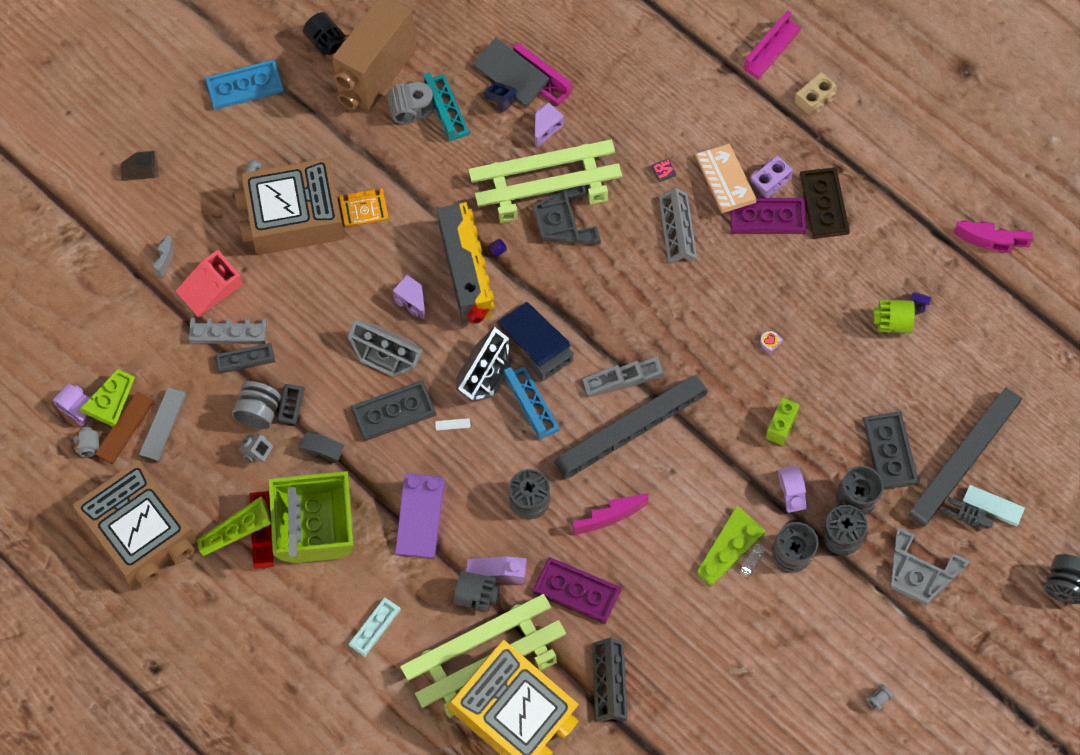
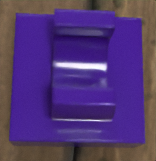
[911,292,931,313]

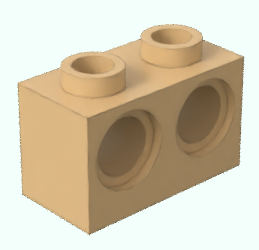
[795,72,837,116]

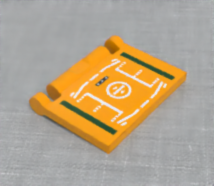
[339,188,389,228]

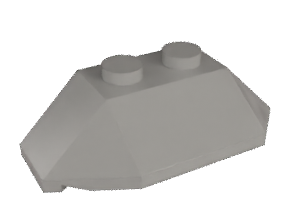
[348,319,423,377]

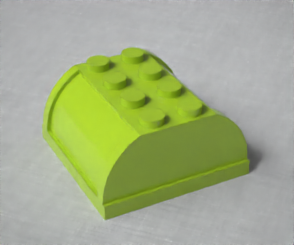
[269,471,354,563]

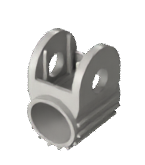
[387,82,433,124]

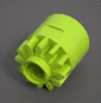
[873,299,915,333]

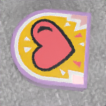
[760,331,784,354]

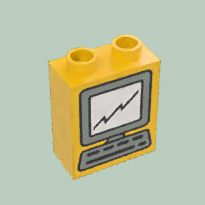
[446,640,579,755]

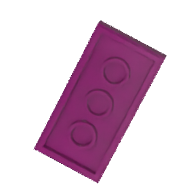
[730,198,806,234]
[533,557,622,624]

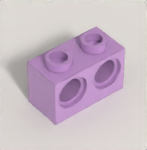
[750,156,793,198]

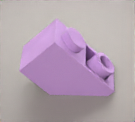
[393,275,426,320]

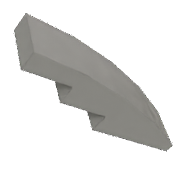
[583,356,664,397]

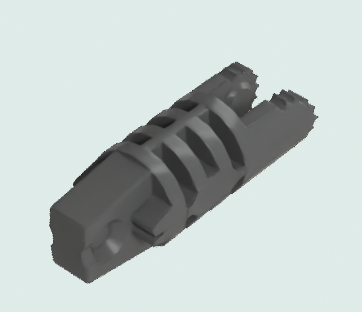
[942,497,994,528]

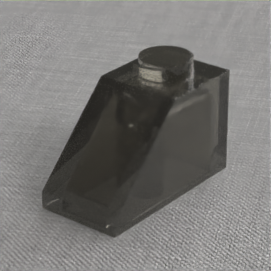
[121,151,159,181]

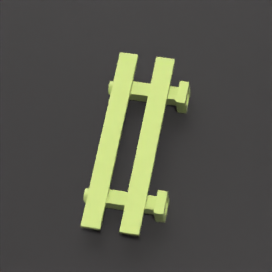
[469,139,622,224]
[400,594,567,718]

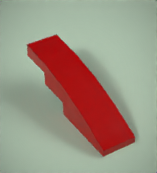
[250,491,274,569]

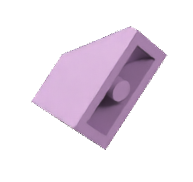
[535,103,564,147]

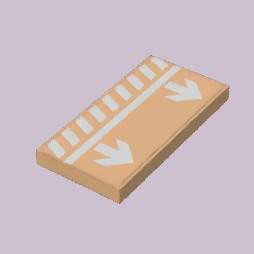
[695,143,756,213]

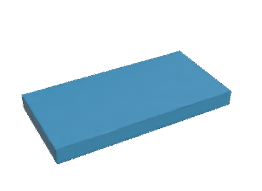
[205,59,284,110]

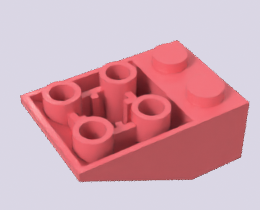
[176,250,243,318]

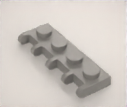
[189,318,267,344]
[288,487,301,557]

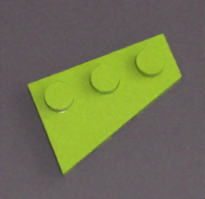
[79,369,135,427]

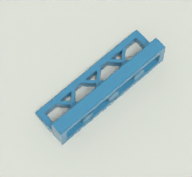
[504,366,560,440]

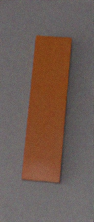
[95,392,154,465]

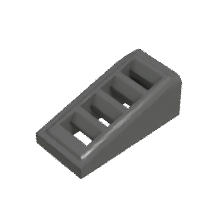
[277,384,305,425]

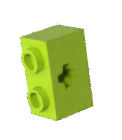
[766,397,800,446]

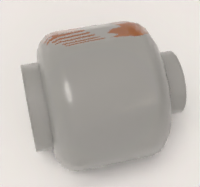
[74,427,99,457]

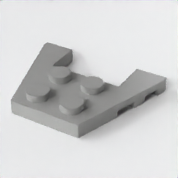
[890,527,969,605]

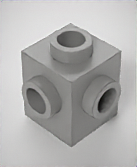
[238,434,273,463]

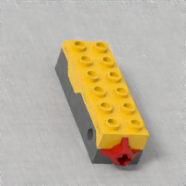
[437,202,495,324]

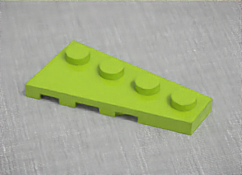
[197,497,272,556]
[697,505,766,587]

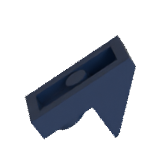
[483,82,517,112]

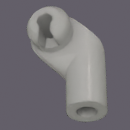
[244,160,261,173]

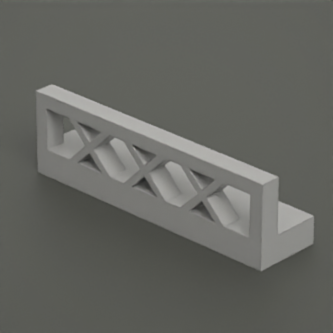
[659,188,697,263]

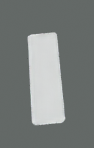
[435,418,470,430]

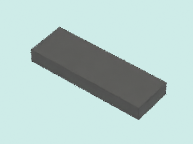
[215,343,275,374]

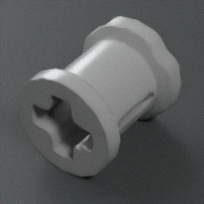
[866,684,893,711]

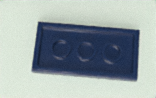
[497,302,570,367]

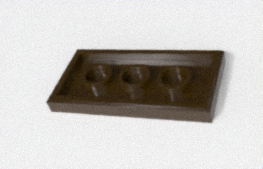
[799,167,850,239]

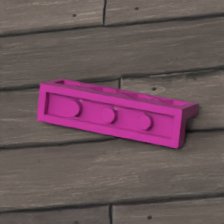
[744,10,801,80]
[513,42,572,106]

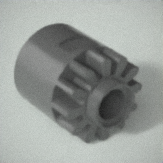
[454,571,499,612]

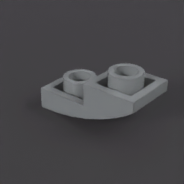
[153,235,174,278]

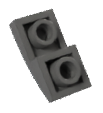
[299,432,345,464]

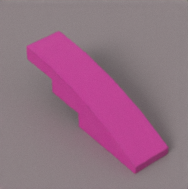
[573,494,649,535]

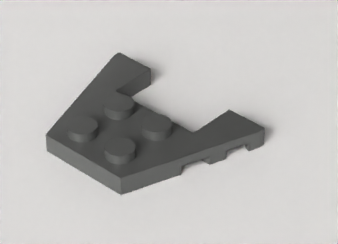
[533,185,601,244]

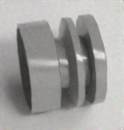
[232,381,281,429]

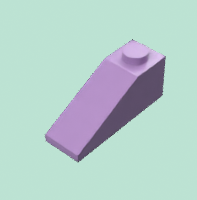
[466,556,527,585]

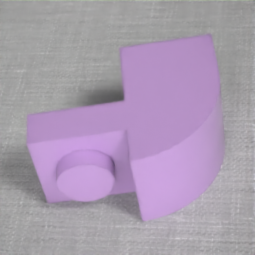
[778,465,807,513]

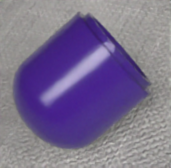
[488,238,507,257]

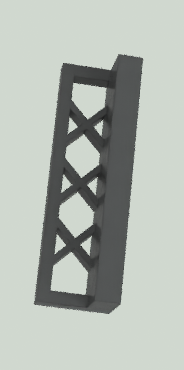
[592,637,628,722]

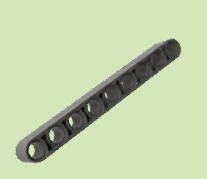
[554,375,708,479]
[909,387,1022,526]

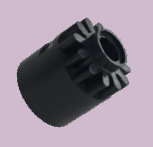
[303,12,346,56]

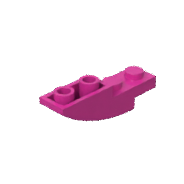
[954,220,1033,253]

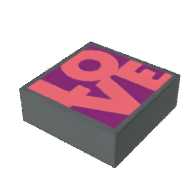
[651,158,676,182]

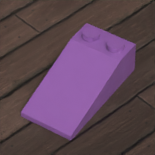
[395,473,445,559]

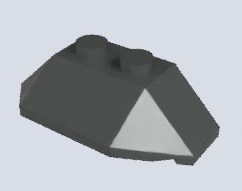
[456,327,511,401]

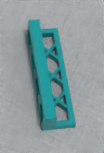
[423,72,470,142]

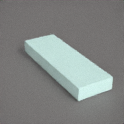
[963,485,1025,527]
[349,597,401,657]

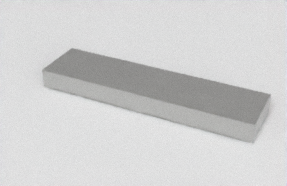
[139,387,187,463]

